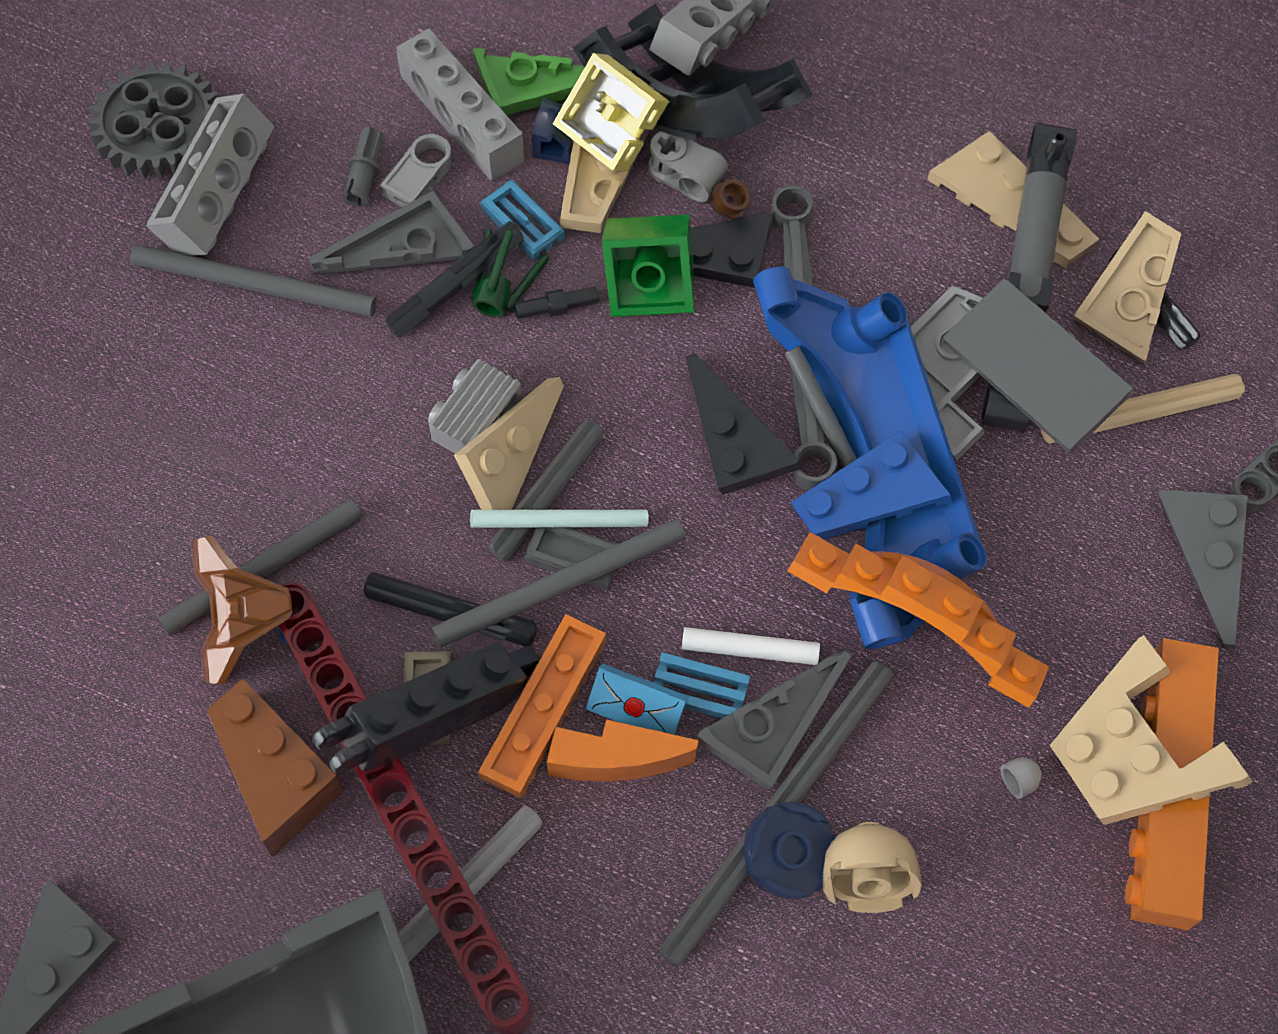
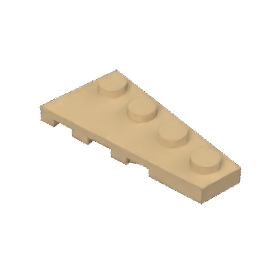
[560,129,650,233]
[927,131,1099,269]

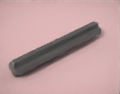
[488,419,603,561]

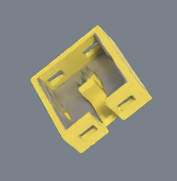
[553,53,669,171]

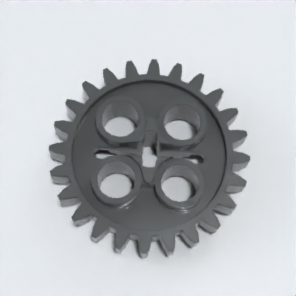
[87,61,218,180]

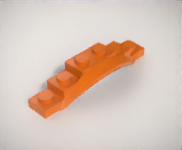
[788,532,1049,708]

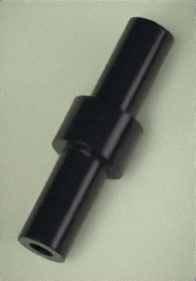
[514,286,599,320]

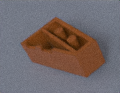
[206,679,344,857]

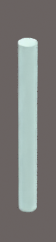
[470,510,648,528]

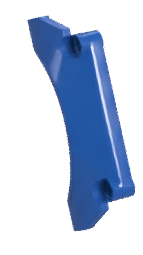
[753,266,987,649]

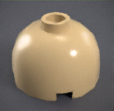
[823,822,921,913]

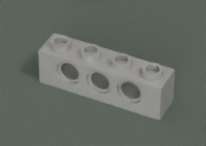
[649,0,773,76]
[396,28,524,182]
[146,93,275,256]

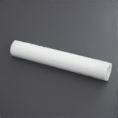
[681,627,820,665]

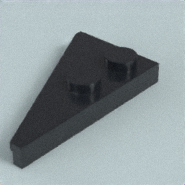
[691,213,772,288]
[686,353,802,495]

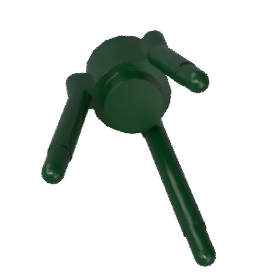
[470,229,549,318]

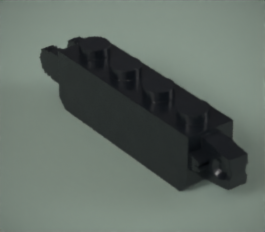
[312,641,541,774]

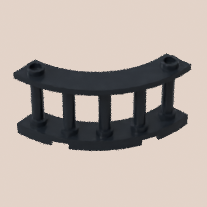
[572,4,813,140]

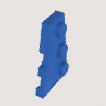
[790,431,952,539]

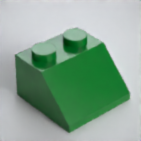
[602,214,694,317]

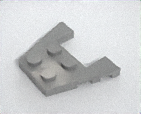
[911,286,1075,461]

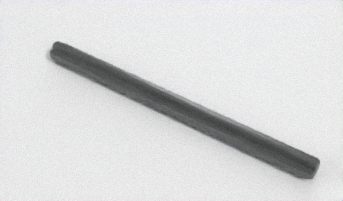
[659,661,893,966]

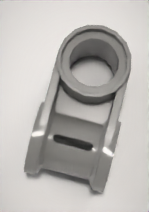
[648,131,728,202]

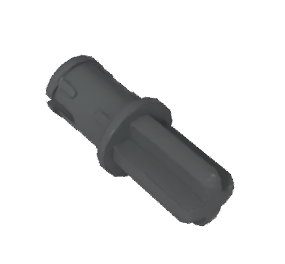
[342,127,384,207]

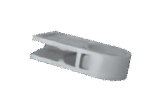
[380,134,452,207]

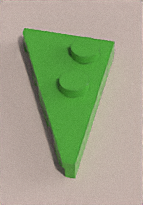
[473,48,584,115]

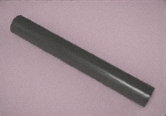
[784,346,857,468]

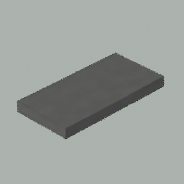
[943,278,1133,454]

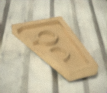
[1072,211,1181,364]

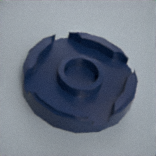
[743,802,836,899]

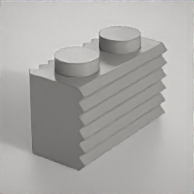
[428,359,522,454]

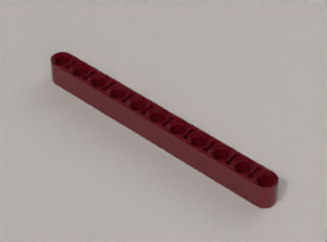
[279,582,533,1034]

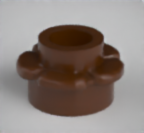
[712,179,750,219]

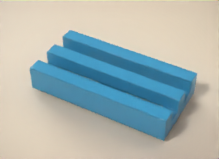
[481,179,565,261]
[654,652,750,719]

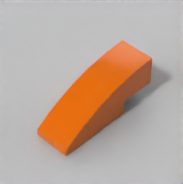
[547,720,698,782]

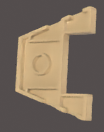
[1050,635,1252,825]

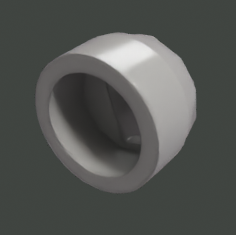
[1000,757,1042,799]

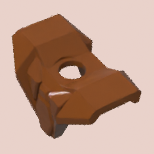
[192,536,292,684]

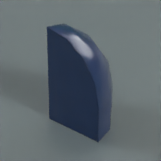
[532,98,574,164]

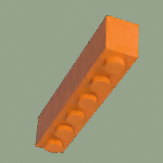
[1125,638,1219,930]

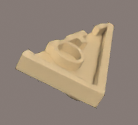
[454,377,564,510]

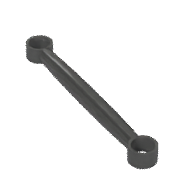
[772,185,837,491]

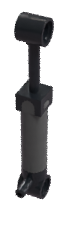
[981,122,1077,433]

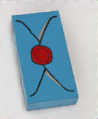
[586,664,689,735]

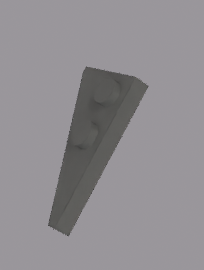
[308,190,475,275]
[1159,489,1248,650]
[693,650,852,790]
[0,880,119,1034]

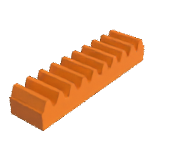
[478,614,606,798]

